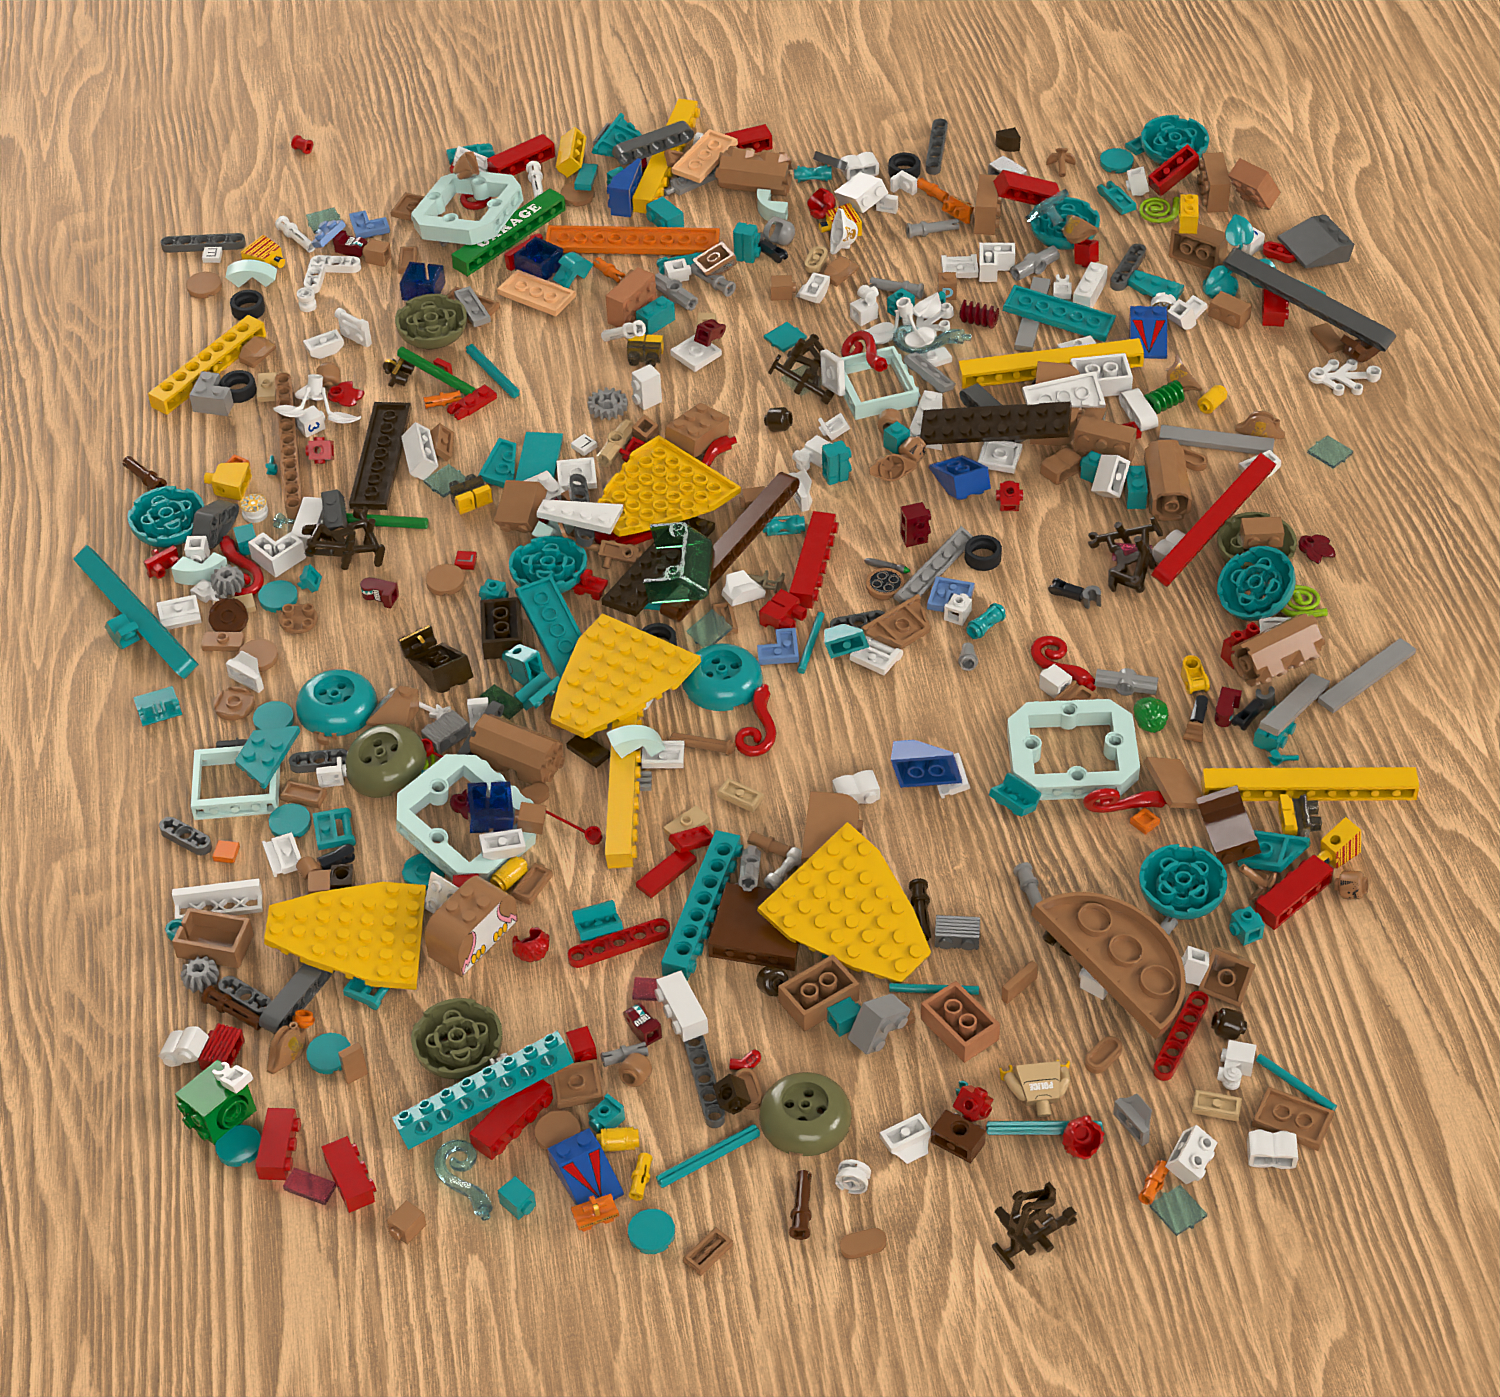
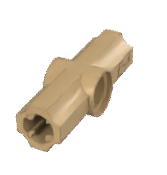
[596,419,634,467]

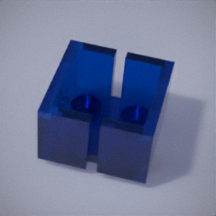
[514,236,564,280]
[399,262,446,301]
[466,781,514,833]

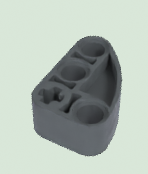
[192,499,239,549]

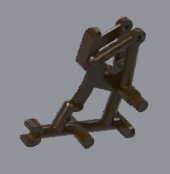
[768,334,835,405]
[301,506,385,570]
[1088,517,1163,593]
[992,1181,1077,1271]

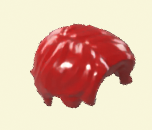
[807,188,836,219]
[512,927,550,962]
[1062,1115,1105,1160]

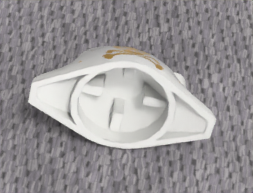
[830,208,858,254]

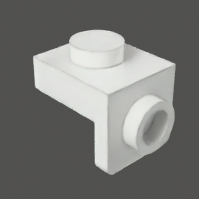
[818,413,851,440]
[467,697,489,730]

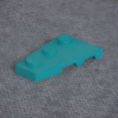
[1128,270,1184,301]
[478,438,516,488]

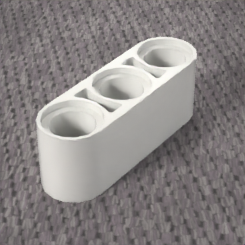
[1119,388,1158,432]

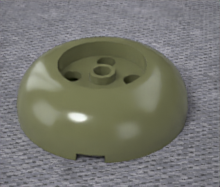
[395,294,467,349]
[1217,512,1297,570]
[345,723,426,798]
[411,998,503,1079]
[759,1072,852,1156]

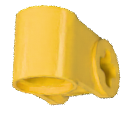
[1181,655,1210,695]

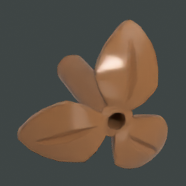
[1046,148,1076,177]
[1239,864,1277,900]

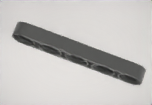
[926,118,948,175]
[160,233,246,253]
[568,474,594,547]
[684,1035,725,1128]

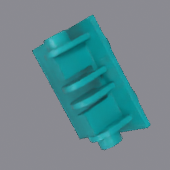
[133,686,183,726]

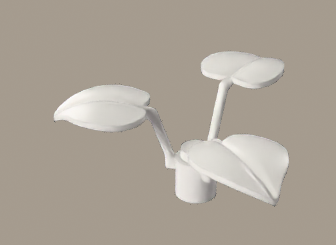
[864,292,942,348]
[273,374,361,423]

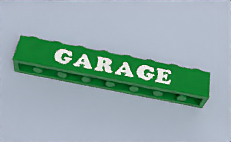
[451,188,566,277]

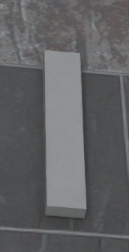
[1014,277,1051,352]
[1159,425,1274,454]
[893,526,973,604]
[1317,638,1416,713]
[1259,673,1330,736]

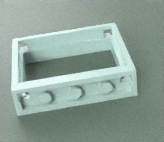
[841,346,921,420]
[191,746,280,820]

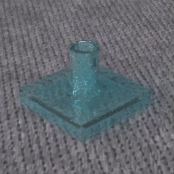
[1025,189,1069,227]

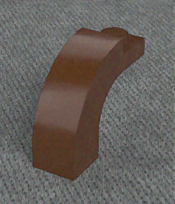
[1340,321,1380,362]

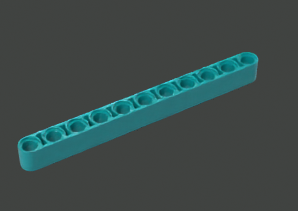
[73,545,199,679]

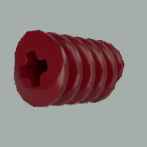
[959,299,999,329]

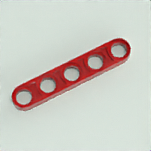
[567,918,670,968]
[1153,991,1209,1081]

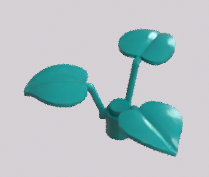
[1205,214,1276,296]

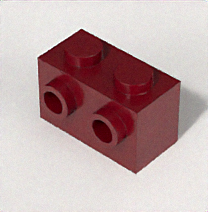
[900,502,931,548]

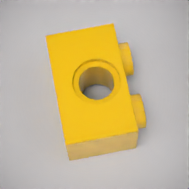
[1179,194,1199,234]

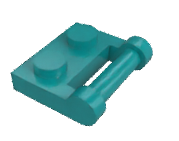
[312,807,356,851]
[343,977,390,1010]

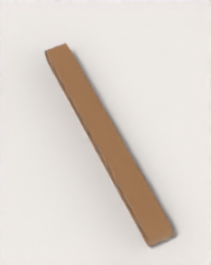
[275,373,303,521]

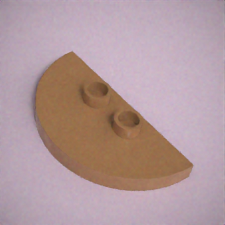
[1031,892,1186,1040]

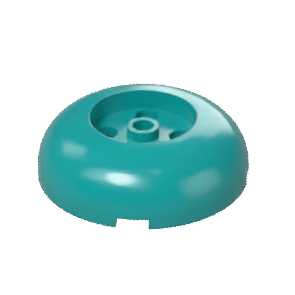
[1141,115,1209,165]
[1030,197,1100,250]
[127,486,204,548]
[509,536,587,594]
[1217,546,1296,621]
[682,644,763,711]
[296,669,378,737]
[1139,844,1228,920]

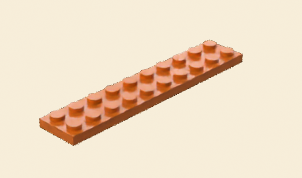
[544,225,720,255]

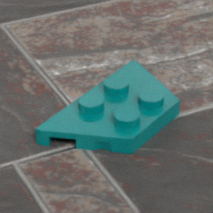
[592,112,642,157]
[235,726,300,789]
[1237,830,1311,873]

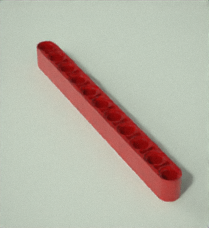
[1151,453,1277,587]

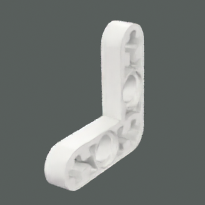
[304,255,361,294]

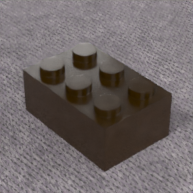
[480,597,524,660]

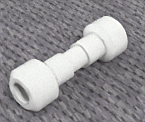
[764,847,802,890]

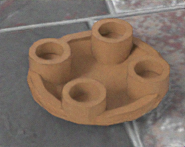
[278,603,318,634]

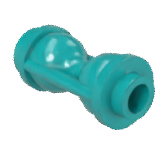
[794,164,832,183]
[762,515,805,536]
[966,603,1006,639]

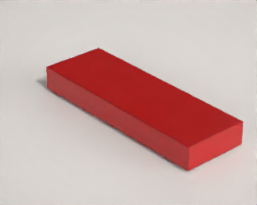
[636,850,697,898]

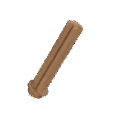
[670,732,736,756]

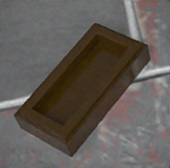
[566,735,610,768]

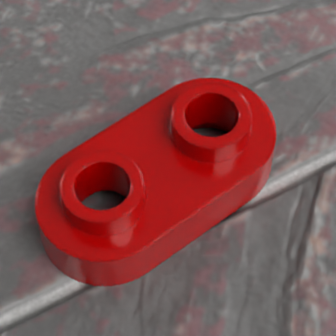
[1262,241,1296,264]

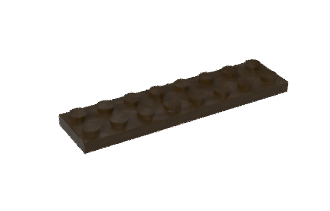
[920,401,1072,445]
[349,402,412,510]
[602,517,715,617]

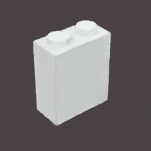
[834,172,888,213]

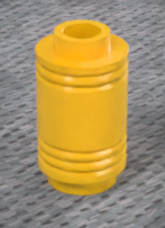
[1197,385,1228,414]
[490,856,528,891]
[596,1126,639,1152]

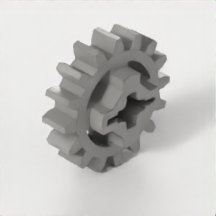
[587,387,628,420]

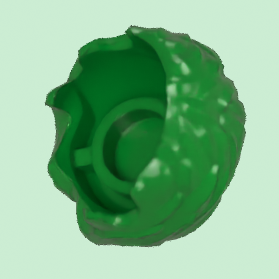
[1133,697,1169,733]

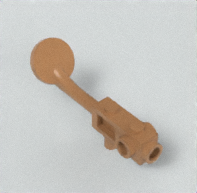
[558,522,644,569]

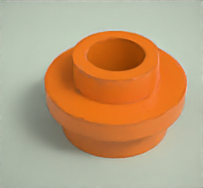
[292,1009,315,1029]

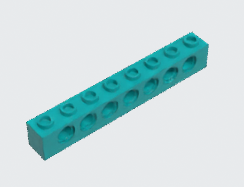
[661,830,743,981]
[392,1030,574,1150]

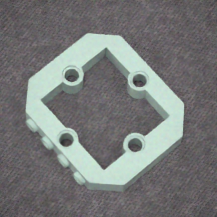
[411,171,524,245]
[1007,699,1140,800]
[396,754,536,882]

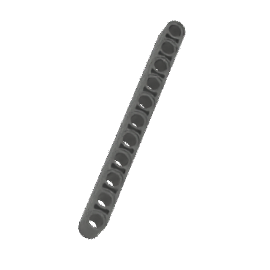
[1223,248,1396,352]

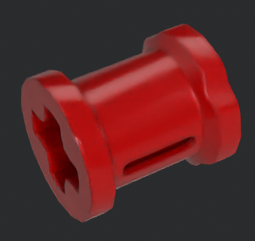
[291,135,314,154]

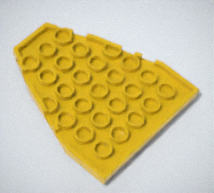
[597,435,741,537]
[551,613,701,739]
[757,822,931,983]
[264,882,426,990]

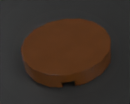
[208,598,249,632]

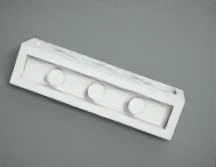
[172,879,263,920]

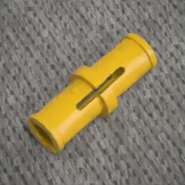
[628,1153,653,1201]

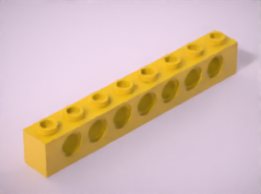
[148,315,266,415]

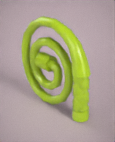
[1139,197,1180,223]
[1281,585,1328,617]

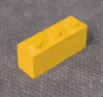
[555,127,587,178]

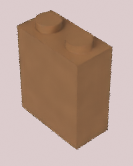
[494,480,547,533]

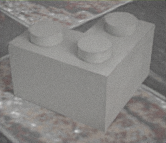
[189,371,234,416]
[848,993,911,1055]

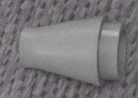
[958,643,978,671]

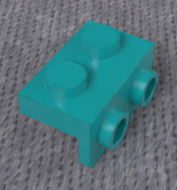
[514,671,561,711]
[989,773,1041,817]
[572,900,623,941]

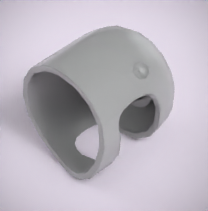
[763,216,795,246]

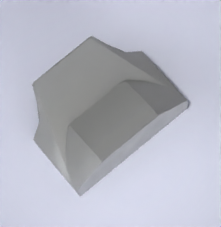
[1113,1094,1152,1146]

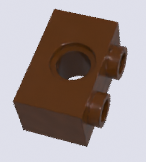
[931,1110,986,1164]

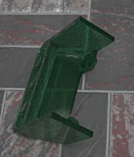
[644,522,713,603]

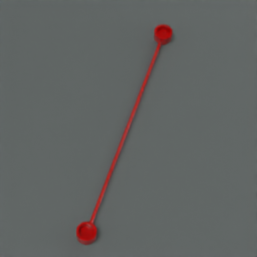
[421,738,603,845]

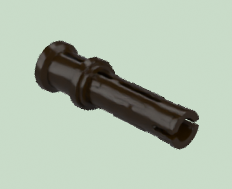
[909,878,931,941]

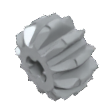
[211,564,245,597]
[180,955,219,994]

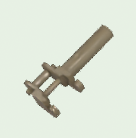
[747,570,785,593]

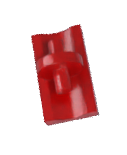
[144,545,180,579]
[572,569,608,601]

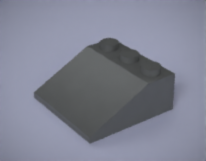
[1277,214,1355,268]

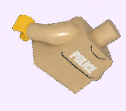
[999,1060,1070,1117]

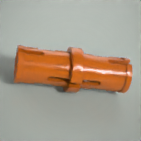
[917,177,949,203]
[593,257,625,283]
[423,390,462,409]
[1138,1160,1169,1205]

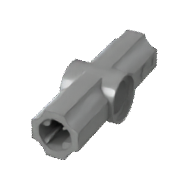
[1010,245,1060,281]
[655,273,698,311]
[1095,668,1158,696]
[739,845,761,891]

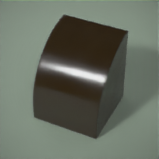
[995,127,1021,152]

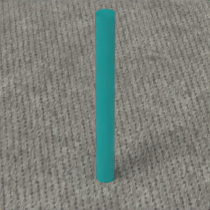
[797,612,825,674]
[889,983,979,995]
[1256,1054,1337,1111]

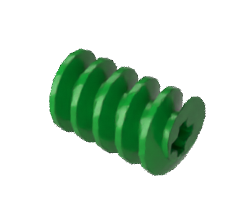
[1144,380,1185,414]

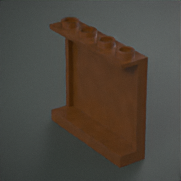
[708,882,800,971]

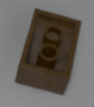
[408,643,474,693]

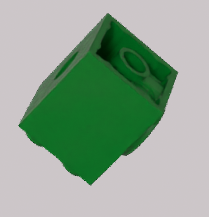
[175,1059,257,1145]

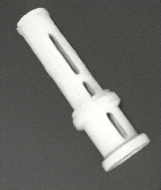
[526,161,544,198]
[275,216,315,253]
[601,320,646,342]

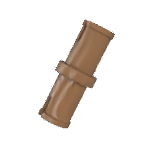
[747,831,791,859]

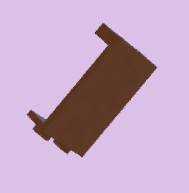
[1196,785,1261,865]

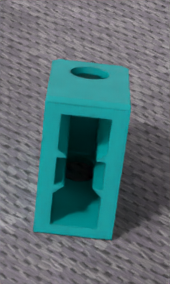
[502,644,544,686]

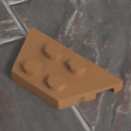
[861,594,931,649]

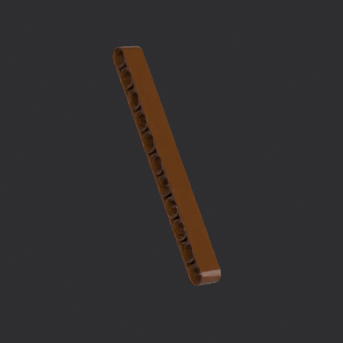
[660,472,800,622]

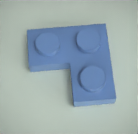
[349,210,390,239]
[311,220,346,248]
[927,576,975,612]
[757,628,799,665]

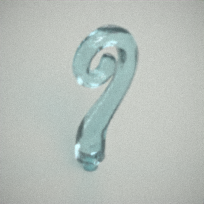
[893,325,971,354]
[434,1139,493,1221]

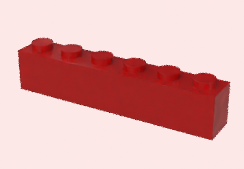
[789,511,839,609]

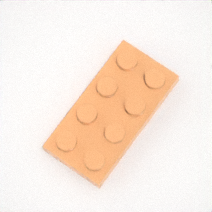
[671,129,738,183]
[497,269,576,316]

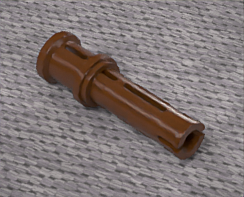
[122,456,167,490]
[201,985,262,1031]
[789,1170,812,1240]

